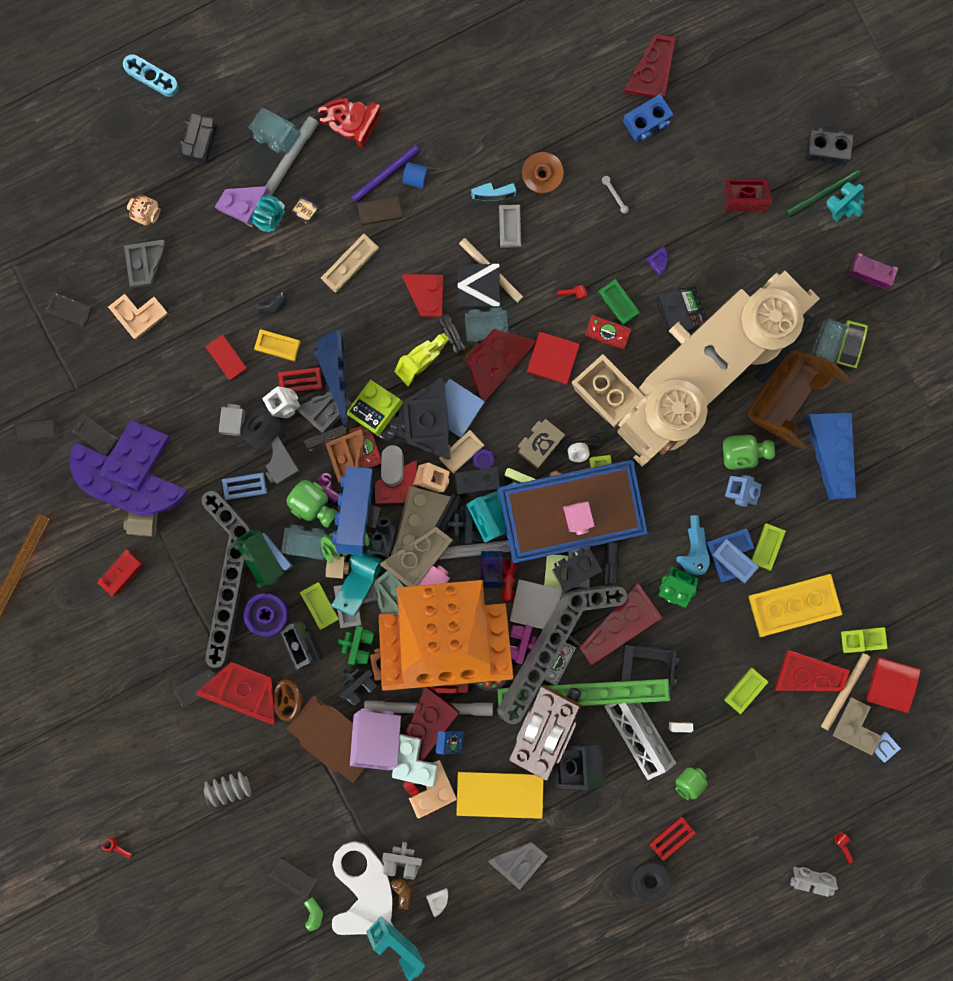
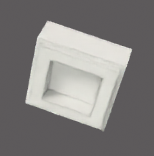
[669,722,693,732]

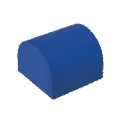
[402,162,428,189]

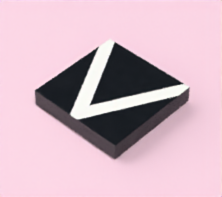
[458,264,500,307]

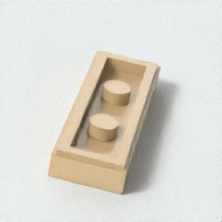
[321,234,379,293]

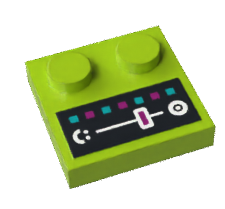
[347,380,403,436]

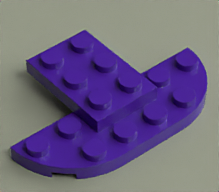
[69,420,188,516]

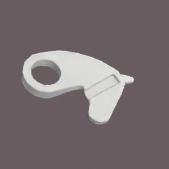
[332,841,393,935]

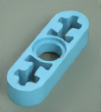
[123,54,179,97]

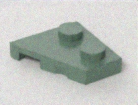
[374,571,406,616]

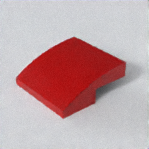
[866,657,920,713]

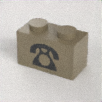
[518,419,565,469]

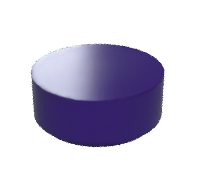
[473,449,494,470]

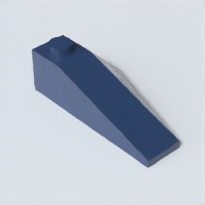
[314,330,348,425]

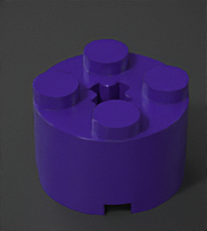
[244,593,289,636]

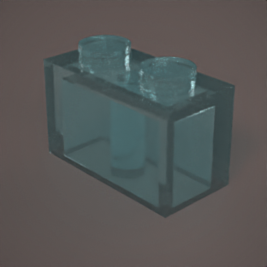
[248,107,301,154]
[812,318,848,362]
[281,525,329,560]

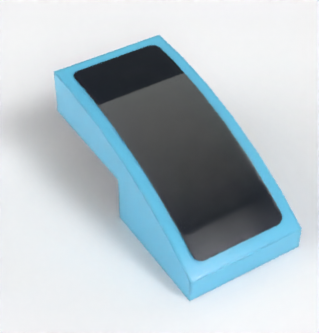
[471,182,516,201]

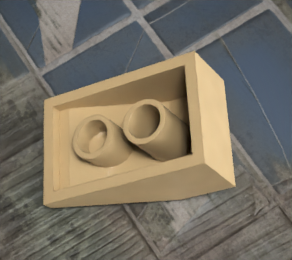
[572,354,645,427]

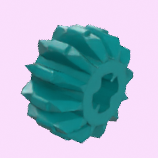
[252,195,285,232]

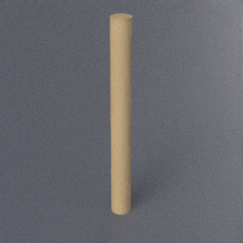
[459,238,523,303]
[821,653,870,731]

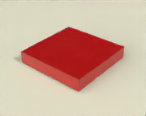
[527,332,579,385]

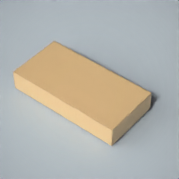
[439,430,484,474]

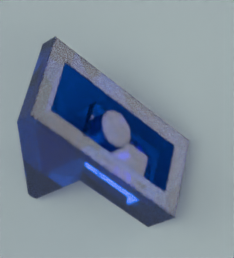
[481,551,503,588]

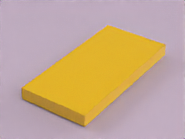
[748,574,842,637]
[457,772,543,819]

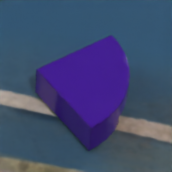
[646,247,667,276]

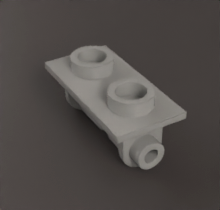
[790,867,838,897]

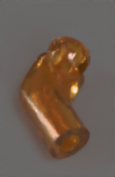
[390,878,411,909]

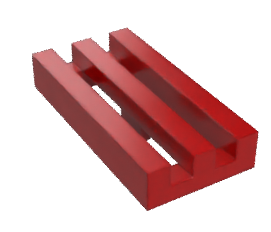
[278,367,323,392]
[649,816,696,861]

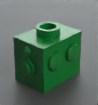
[658,566,698,608]

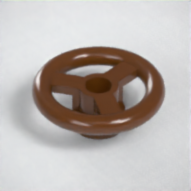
[273,679,303,722]

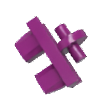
[509,625,538,664]

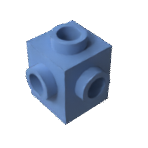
[725,475,761,507]

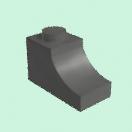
[265,435,300,485]

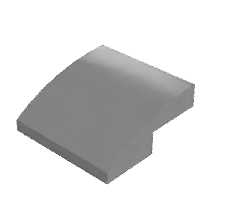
[509,580,562,629]

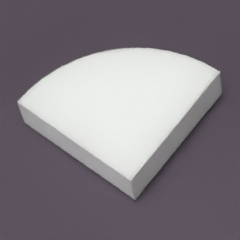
[427,888,448,917]

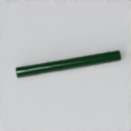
[786,169,861,217]

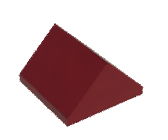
[725,179,772,212]

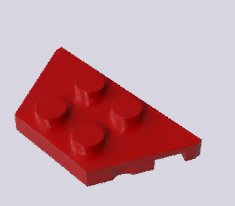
[196,662,274,725]

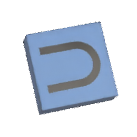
[874,732,901,763]

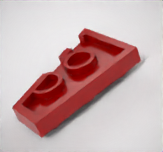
[774,650,850,691]

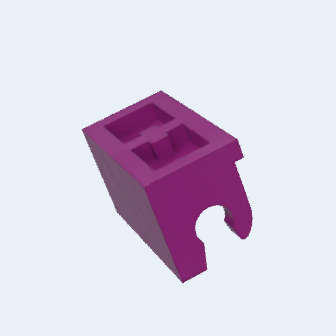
[848,253,898,290]

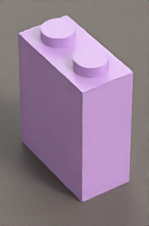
[350,708,401,770]

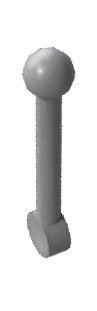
[602,176,629,214]

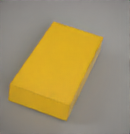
[254,329,301,362]

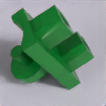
[337,626,374,665]

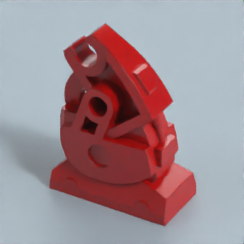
[318,98,382,148]

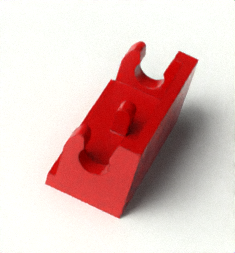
[97,549,144,596]

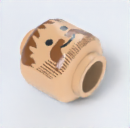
[127,195,160,225]

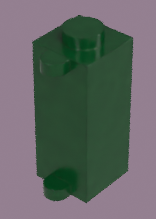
[233,530,284,588]

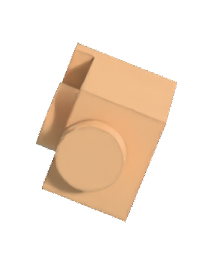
[413,463,450,493]

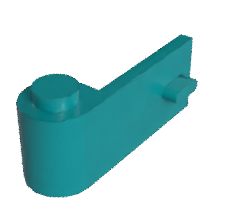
[331,551,383,617]

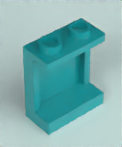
[467,482,517,543]
[366,916,425,981]

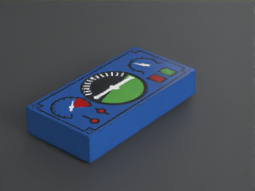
[436,731,464,754]

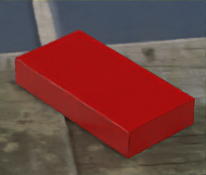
[205,334,247,381]

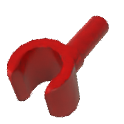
[557,286,588,300]
[834,832,853,863]
[101,838,132,859]

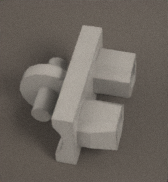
[382,842,422,880]

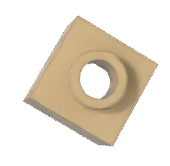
[326,556,349,579]

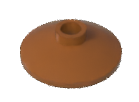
[522,152,564,193]

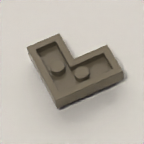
[832,698,881,756]

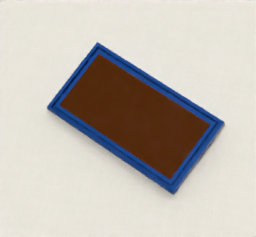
[497,459,648,563]

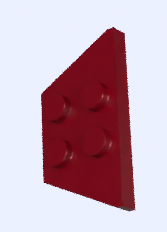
[467,328,536,401]

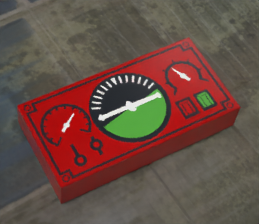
[584,315,631,350]
[349,426,382,469]

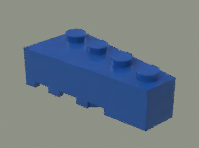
[804,413,856,500]
[332,467,373,555]

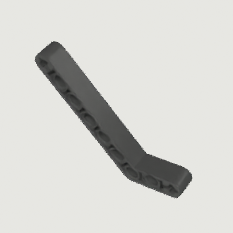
[202,491,251,668]
[498,585,627,724]

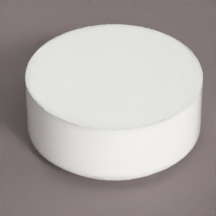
[568,443,590,462]

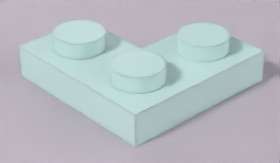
[392,734,439,787]

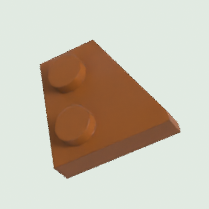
[325,429,365,483]

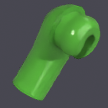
[304,897,323,931]

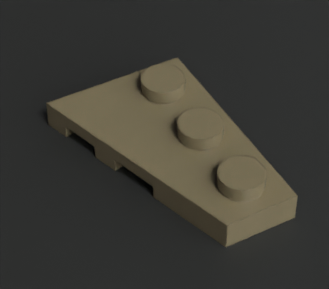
[379,527,452,586]

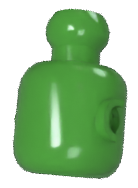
[723,435,775,470]
[287,480,337,527]

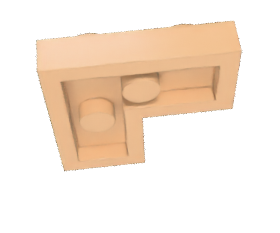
[109,294,168,340]
[409,760,457,818]

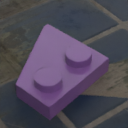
[215,186,270,225]

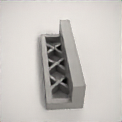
[604,703,676,780]

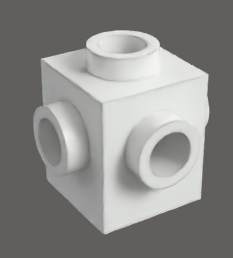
[262,386,300,418]

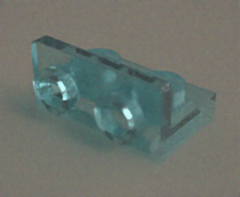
[465,307,508,342]

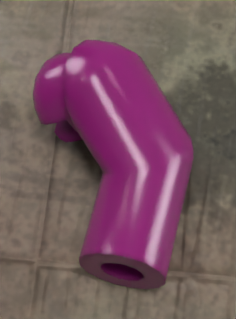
[318,473,339,503]

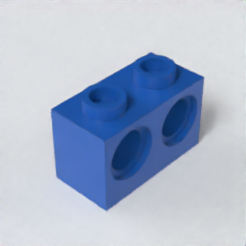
[623,94,673,142]

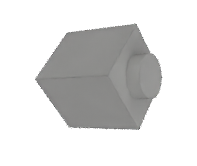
[219,404,245,437]

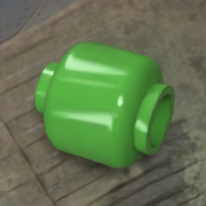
[676,768,708,800]

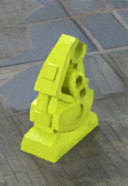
[394,333,449,387]

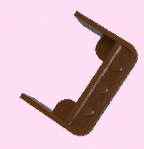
[748,350,851,450]

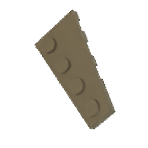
[391,486,451,555]

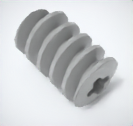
[204,771,251,809]

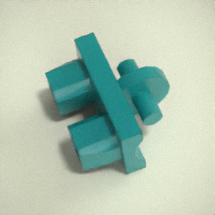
[827,182,865,222]

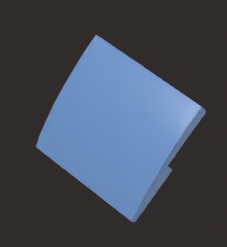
[445,378,485,438]

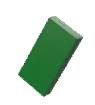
[598,279,640,326]

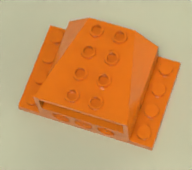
[379,580,513,691]

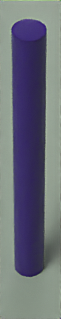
[351,145,420,203]

